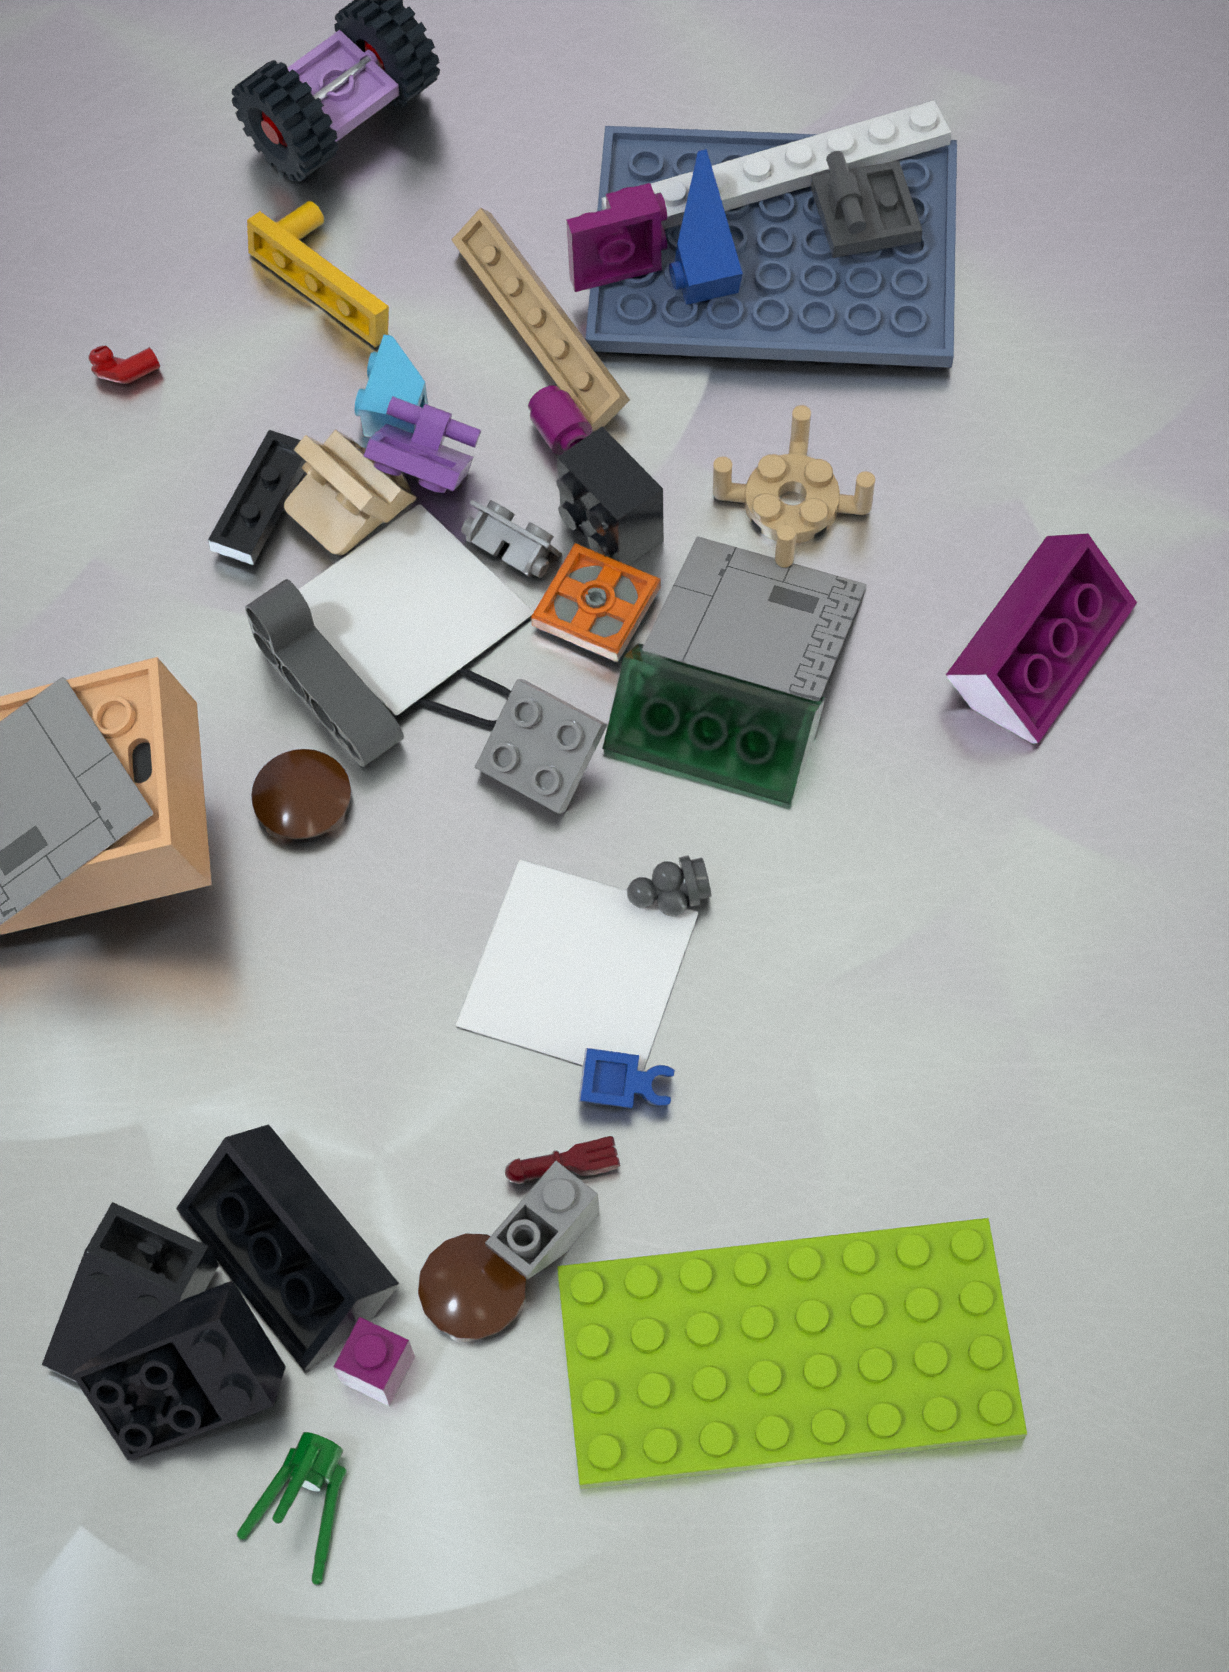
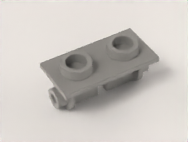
[461,499,562,578]

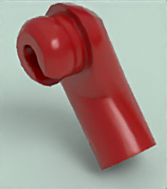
[88,346,160,384]

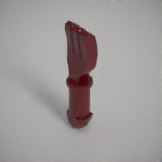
[505,1136,621,1184]

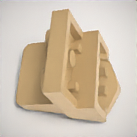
[284,429,417,555]

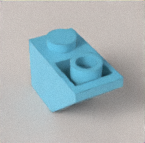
[354,335,428,437]

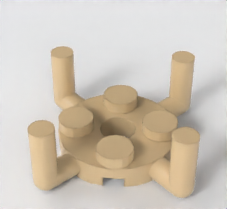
[713,405,875,568]

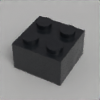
[556,427,664,565]

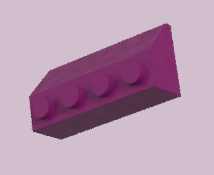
[946,533,1137,744]

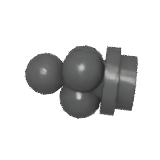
[627,855,712,916]

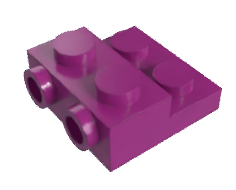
[566,183,667,292]

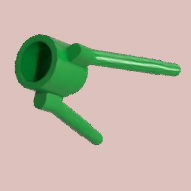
[237,1432,347,1585]

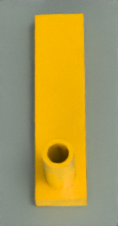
[247,201,389,348]

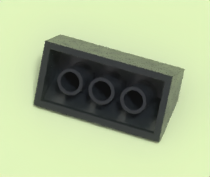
[176,1124,399,1371]

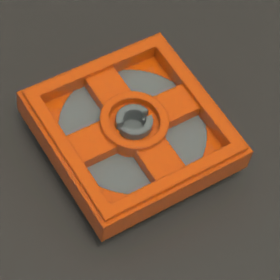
[531,543,661,662]

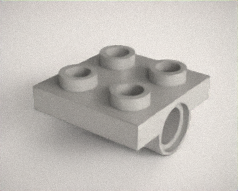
[474,679,608,814]

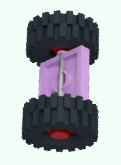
[232,0,440,182]

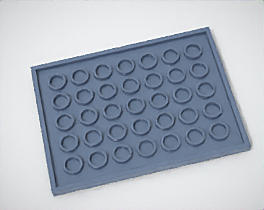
[585,126,957,368]

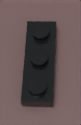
[208,430,306,565]

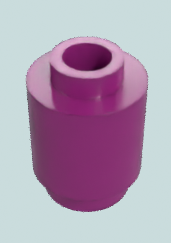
[528,385,592,455]

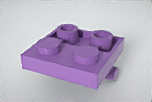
[363,396,481,493]

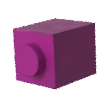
[333,1317,415,1406]

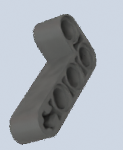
[245,579,404,767]

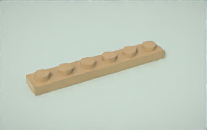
[451,207,630,431]

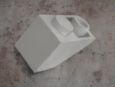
[485,1161,599,1279]

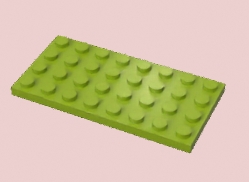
[557,1218,1027,1490]

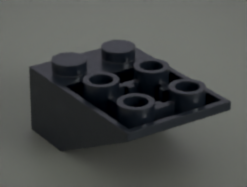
[42,1202,219,1382]
[72,1280,286,1461]

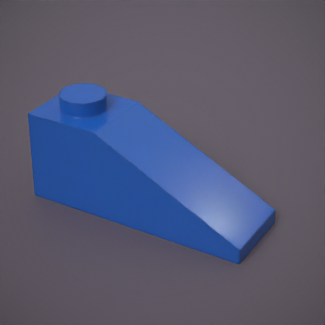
[669,149,743,305]

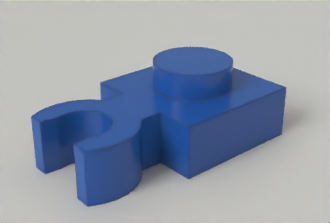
[578,1048,675,1109]

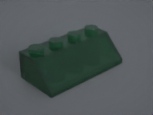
[602,643,826,805]

